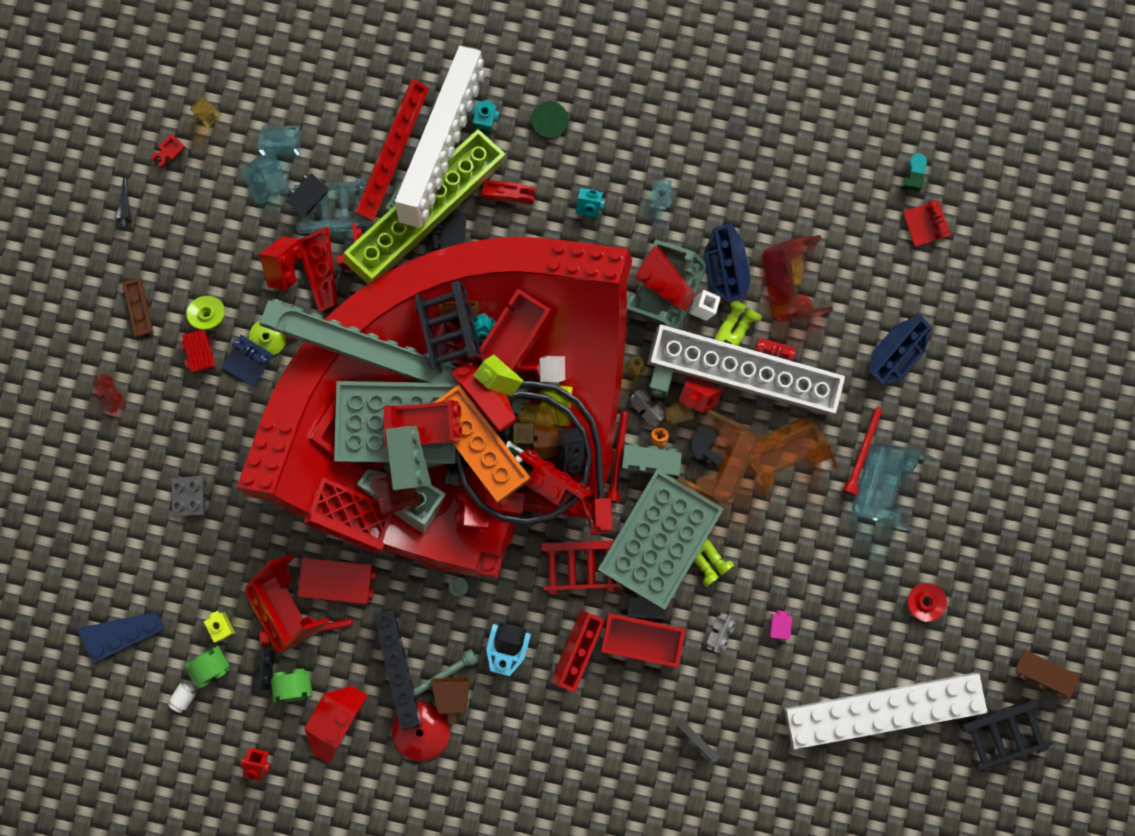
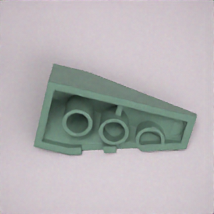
[357,469,446,533]

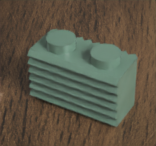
[648,365,674,398]

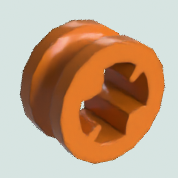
[651,428,669,447]

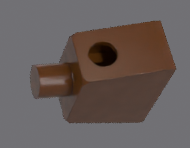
[432,676,470,723]

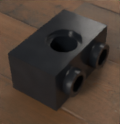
[556,428,585,475]

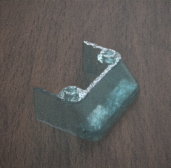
[852,443,935,532]

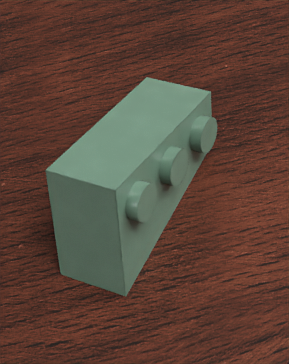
[386,426,431,490]
[621,444,682,477]

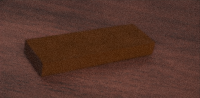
[122,278,154,338]

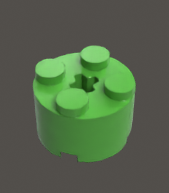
[184,645,230,688]
[271,669,313,703]

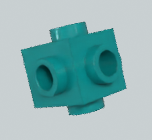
[471,100,499,131]
[575,188,605,218]
[473,313,495,346]

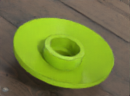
[187,296,225,330]
[248,320,287,356]

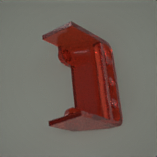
[762,235,833,322]

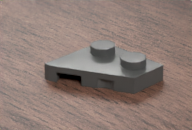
[677,720,720,763]

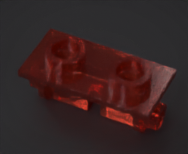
[93,374,126,414]

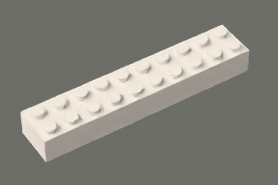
[395,46,485,228]
[647,324,845,415]
[784,673,987,749]

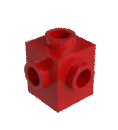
[240,748,271,782]

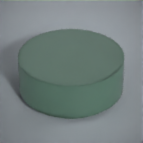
[449,577,469,596]

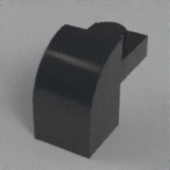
[690,424,723,467]

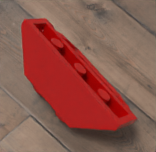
[304,686,368,764]

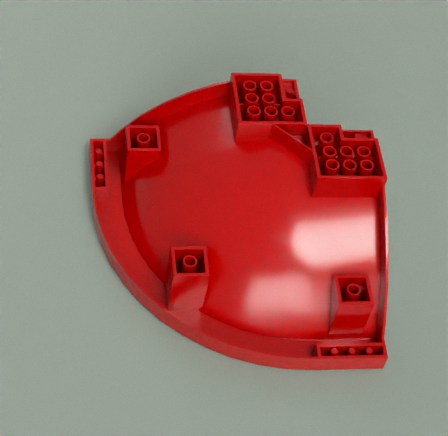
[237,237,633,579]

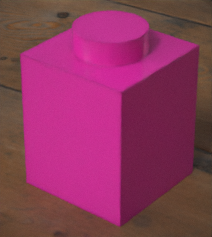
[768,610,793,640]

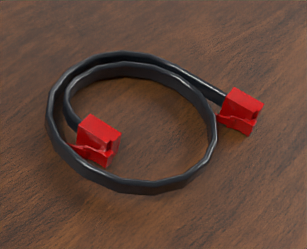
[455,381,612,536]

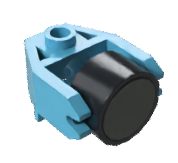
[486,622,531,676]

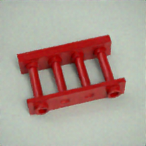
[541,540,621,594]

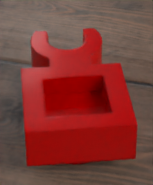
[151,133,186,168]

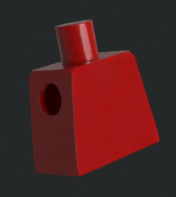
[679,376,723,413]

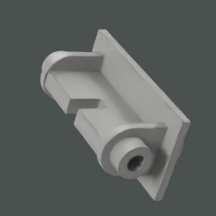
[629,389,666,427]
[706,612,736,654]

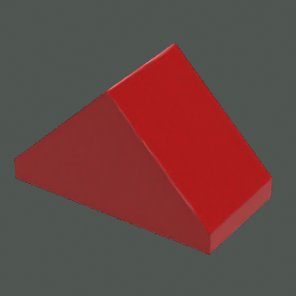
[518,361,545,392]

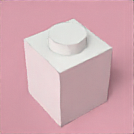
[690,290,720,321]
[540,356,565,385]

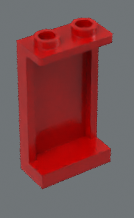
[383,400,463,447]
[297,558,376,604]

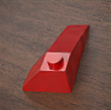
[451,362,517,432]

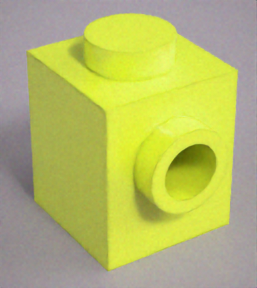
[204,611,235,643]

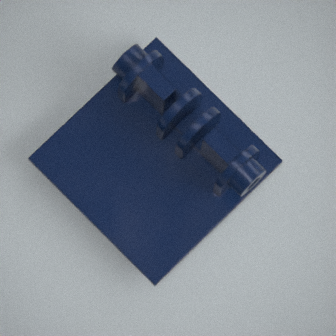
[222,335,273,387]

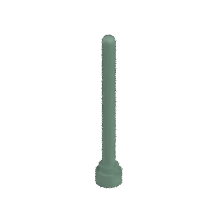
[414,649,479,697]

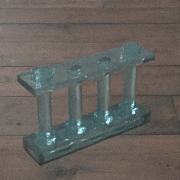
[294,178,374,234]

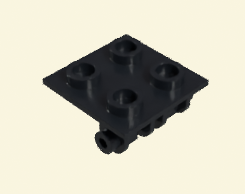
[426,214,467,250]

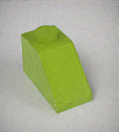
[473,355,523,396]

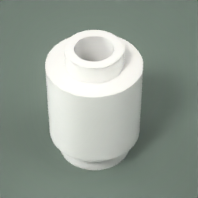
[168,682,196,713]

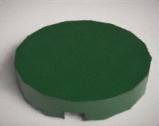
[531,101,569,139]

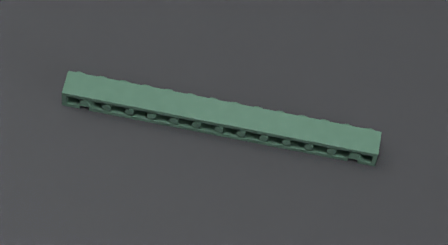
[259,299,530,417]

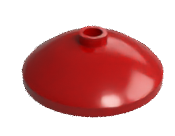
[392,702,450,761]

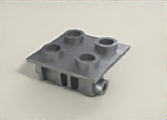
[172,476,207,517]

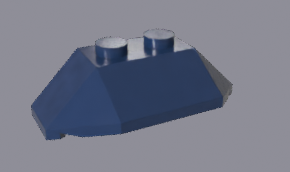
[704,223,751,302]
[870,315,932,385]

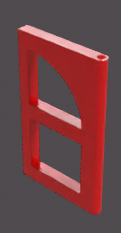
[309,400,384,477]

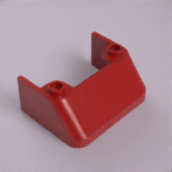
[245,554,329,653]

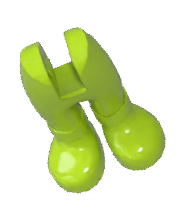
[714,300,763,346]
[693,538,735,587]

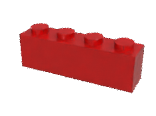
[551,610,605,693]

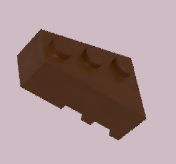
[1015,650,1081,701]

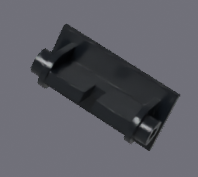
[252,650,275,690]

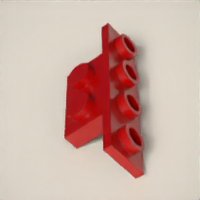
[518,450,592,506]

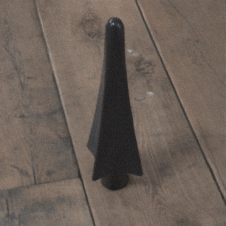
[116,177,132,228]

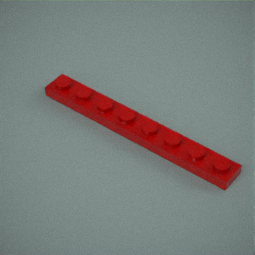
[354,79,429,222]

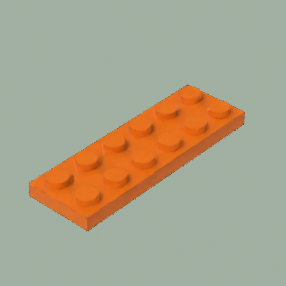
[434,384,531,503]

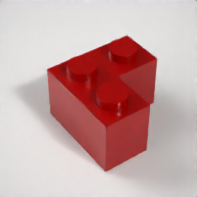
[259,236,304,291]

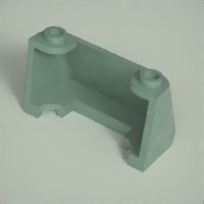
[627,240,706,329]

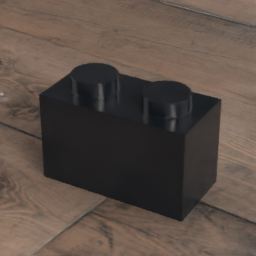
[286,173,331,218]

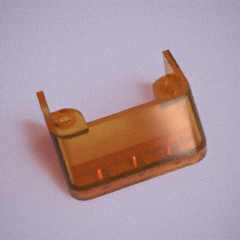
[677,410,759,502]
[742,417,838,500]

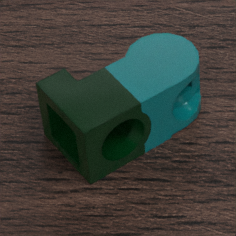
[901,153,927,192]

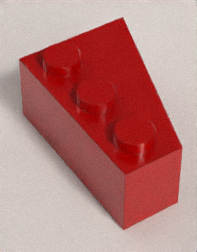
[634,245,696,311]

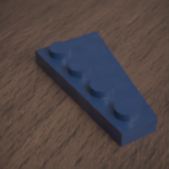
[77,612,165,663]

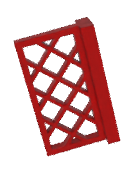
[303,478,392,553]

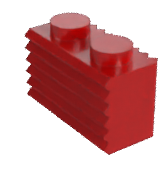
[180,330,216,374]

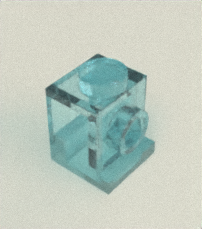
[651,180,672,210]

